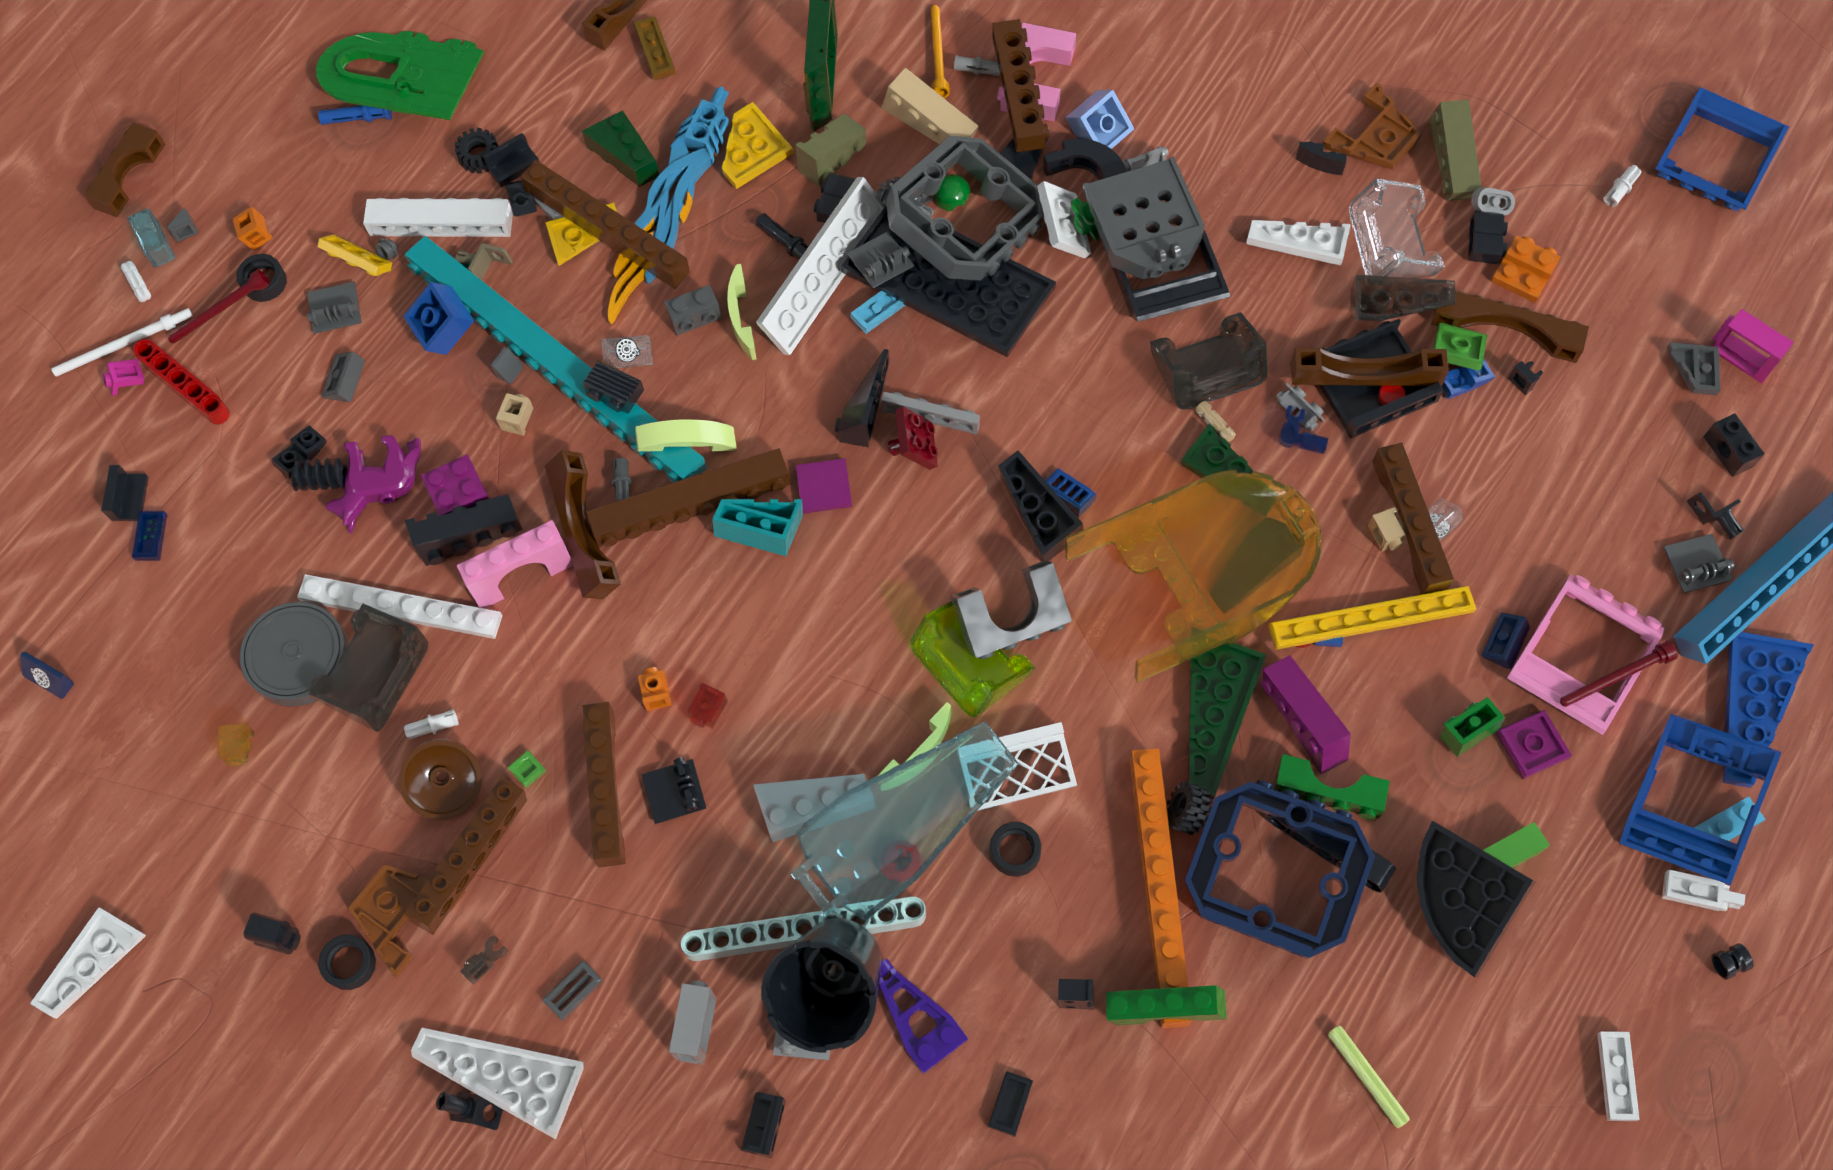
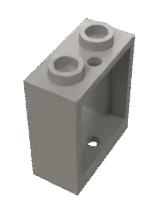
[669,981,717,1065]

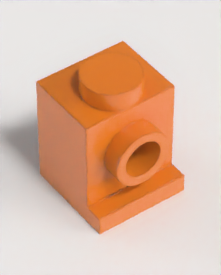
[232,207,272,251]
[638,667,672,711]

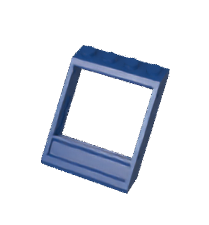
[1655,87,1789,211]
[1619,714,1782,886]

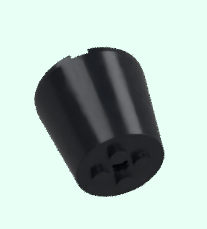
[761,918,882,1053]

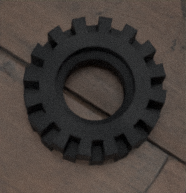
[455,128,498,174]
[1166,781,1211,835]

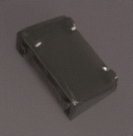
[1150,312,1268,410]
[309,603,428,732]

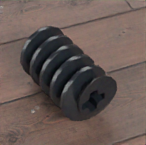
[291,458,348,491]

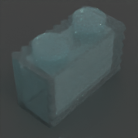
[128,209,176,267]

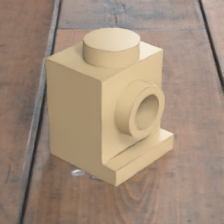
[496,393,534,436]
[1368,507,1405,552]

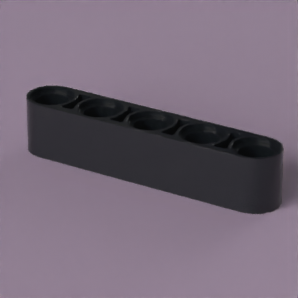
[1266,808,1396,893]

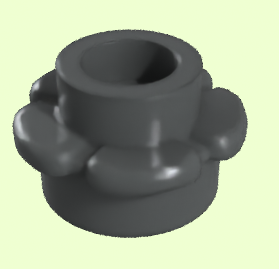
[375,238,398,261]

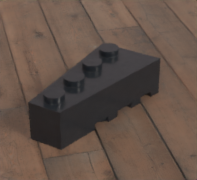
[405,494,523,566]

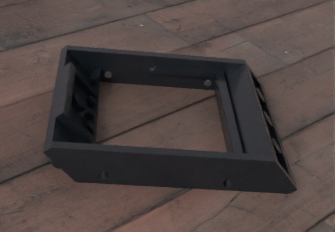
[1112,201,1230,322]

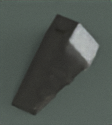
[1350,275,1456,321]

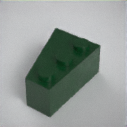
[582,110,659,187]

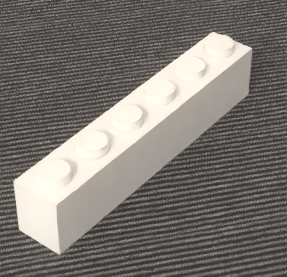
[363,198,513,237]

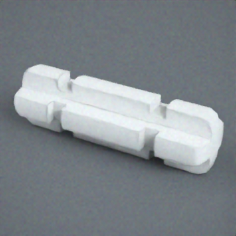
[121,261,151,302]

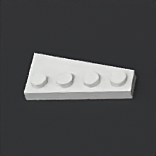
[1246,220,1351,265]

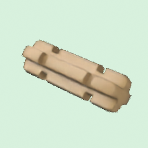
[1196,401,1236,442]

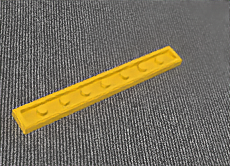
[1268,586,1476,650]

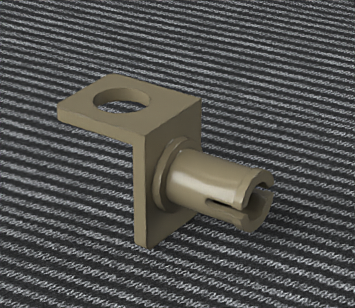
[455,243,513,280]

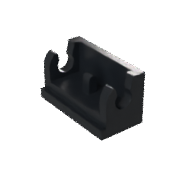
[741,1092,786,1158]

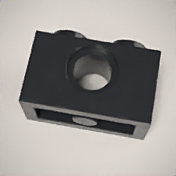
[1703,413,1765,477]

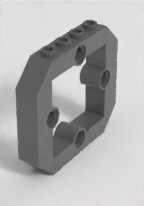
[886,136,1044,280]

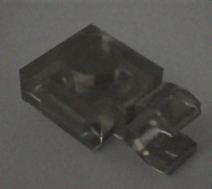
[460,936,508,984]

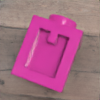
[103,359,144,396]

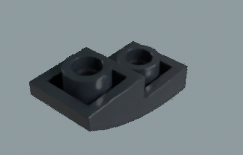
[1296,141,1347,175]
[272,425,327,479]

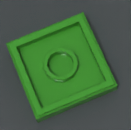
[1433,322,1487,371]

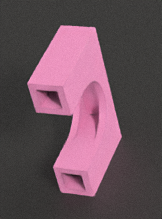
[997,23,1076,122]
[457,520,573,609]

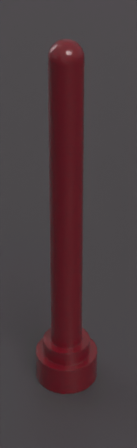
[168,269,270,343]
[1560,640,1678,707]

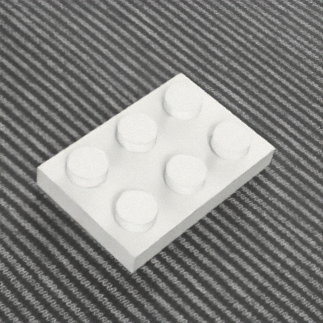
[1037,181,1092,258]

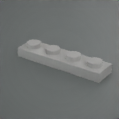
[881,392,980,435]

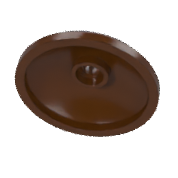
[399,739,482,820]

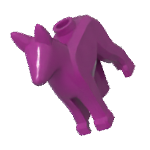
[326,435,421,534]

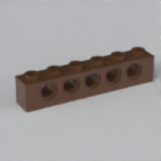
[992,19,1049,152]
[405,777,527,935]

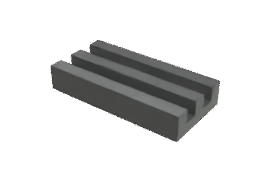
[542,960,603,1021]

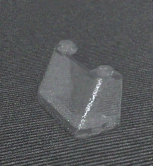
[1349,178,1445,283]

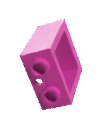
[1712,309,1794,383]

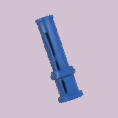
[318,105,392,125]

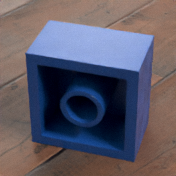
[403,282,474,355]

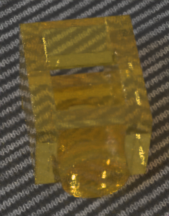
[217,723,254,766]

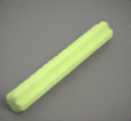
[1328,1026,1410,1128]

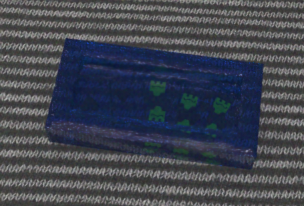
[132,511,167,561]

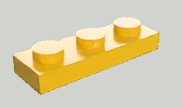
[318,234,393,276]

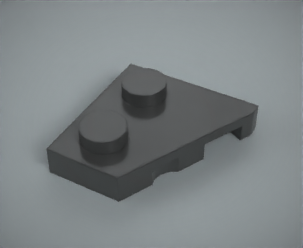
[1667,342,1720,395]

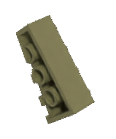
[1428,99,1481,201]

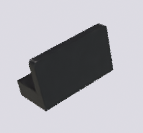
[483,133,540,188]
[101,465,149,521]

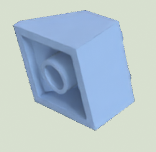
[1065,90,1134,149]

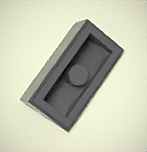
[322,352,365,402]

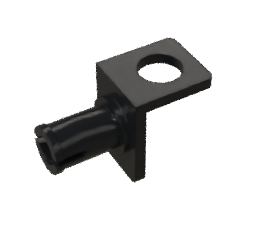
[506,180,537,217]
[1687,492,1745,539]
[436,1092,503,1130]

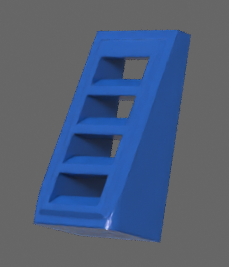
[1045,468,1096,518]

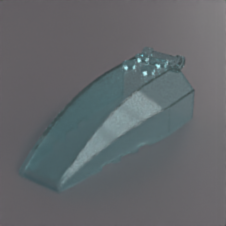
[790,721,1019,921]

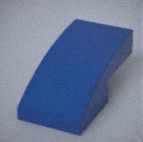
[1441,359,1495,399]

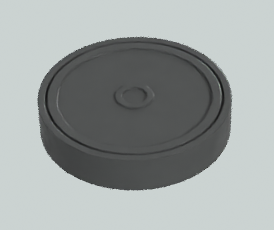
[240,602,350,707]

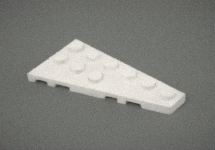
[411,1028,584,1139]

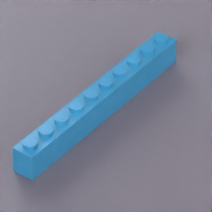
[1673,492,1833,664]

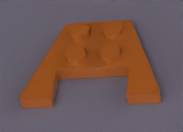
[1322,82,1421,169]
[348,865,466,978]

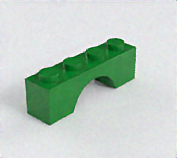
[1273,754,1390,820]
[1106,985,1227,1026]

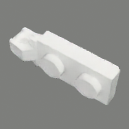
[1662,870,1745,911]

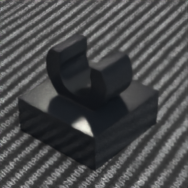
[1508,361,1543,395]

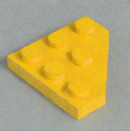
[722,102,794,189]

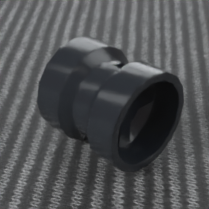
[1711,943,1754,980]

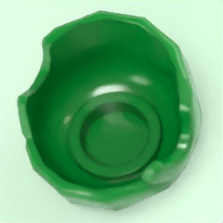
[933,174,971,211]

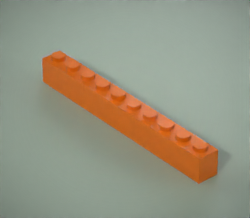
[1130,748,1193,1028]

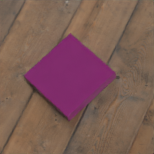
[796,458,852,514]
[1496,709,1572,779]

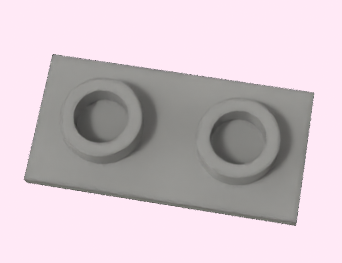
[1123,146,1168,171]
[1276,383,1325,431]

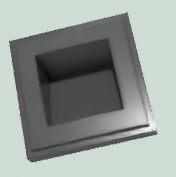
[167,208,199,242]
[491,347,524,384]

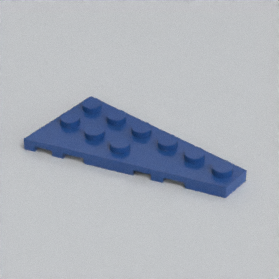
[1723,632,1814,788]

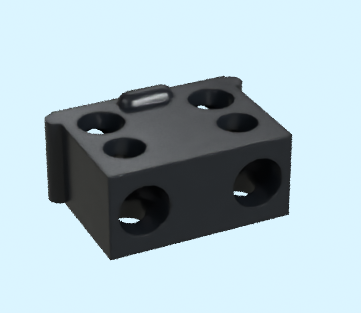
[1058,979,1094,1010]

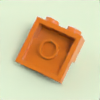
[1491,236,1561,303]

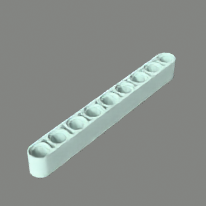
[681,897,926,961]

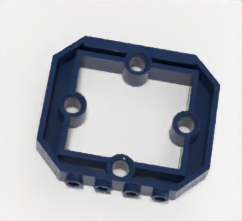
[1185,780,1375,959]

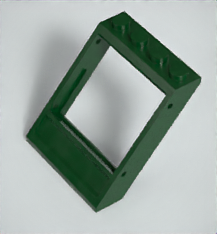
[803,0,838,131]

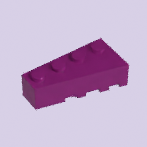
[1261,655,1351,775]

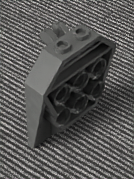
[1083,156,1205,279]

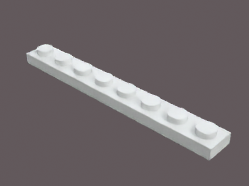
[297,574,503,639]

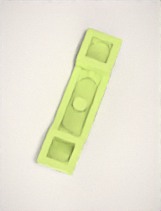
[728,264,757,360]
[635,420,737,451]
[875,702,951,789]

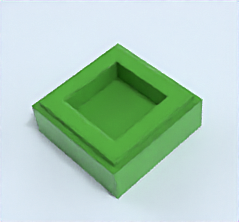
[507,750,546,788]

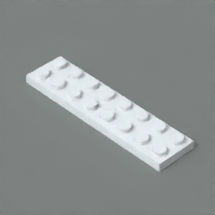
[756,177,886,355]

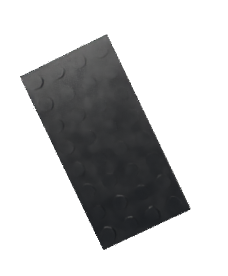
[841,205,1056,357]

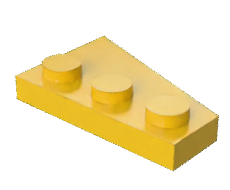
[545,203,617,266]

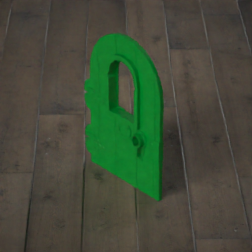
[316,31,484,120]

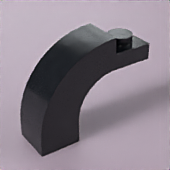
[1043,139,1128,180]

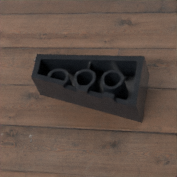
[998,450,1084,561]

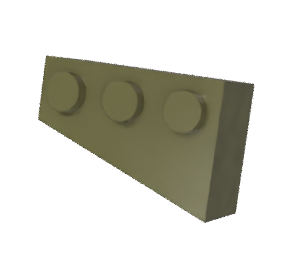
[795,113,866,187]

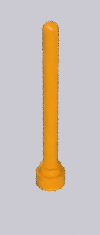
[931,5,950,98]

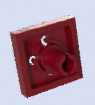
[888,406,938,470]

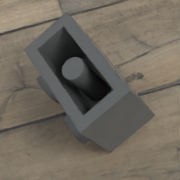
[664,285,722,336]

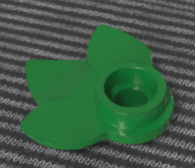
[1071,198,1099,241]

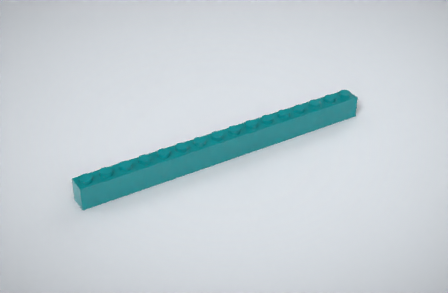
[405,236,707,483]

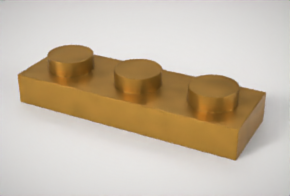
[634,16,676,80]

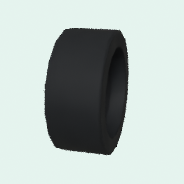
[236,254,287,302]
[990,822,1042,877]
[318,935,376,990]

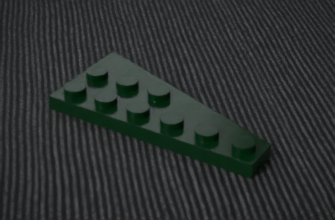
[1188,628,1266,799]

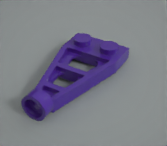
[879,959,968,1074]

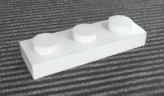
[1597,1032,1640,1121]

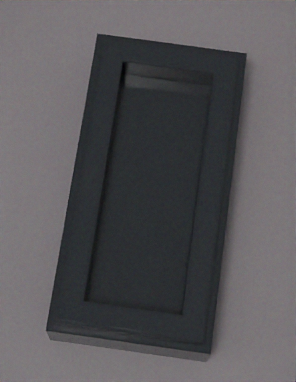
[988,1071,1033,1137]

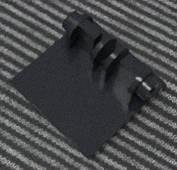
[641,757,707,824]

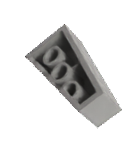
[753,774,874,843]

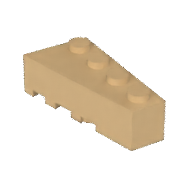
[881,68,978,145]

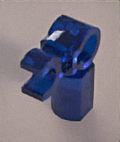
[1279,406,1329,454]

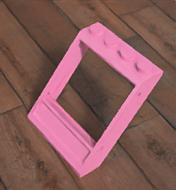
[1507,574,1664,735]

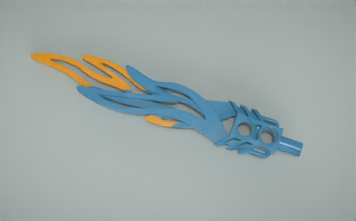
[608,86,729,324]

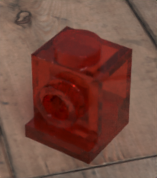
[687,683,728,729]

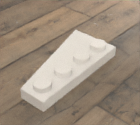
[30,908,146,1019]

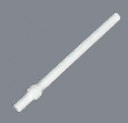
[51,308,193,377]

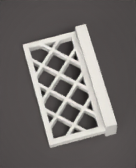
[957,722,1077,812]

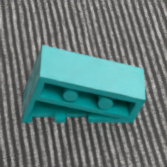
[712,499,803,556]

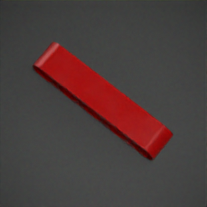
[133,339,230,425]

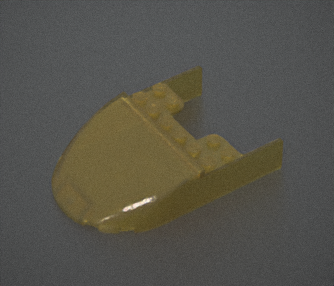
[1065,470,1322,683]

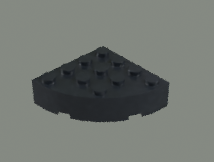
[1417,821,1536,978]

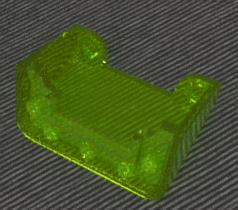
[910,601,1035,717]

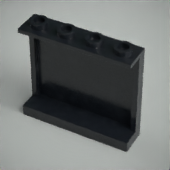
[1319,319,1444,439]

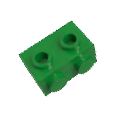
[1440,697,1505,757]

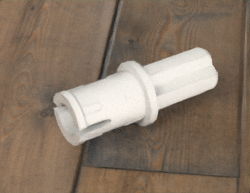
[1603,165,1641,207]
[404,709,459,739]

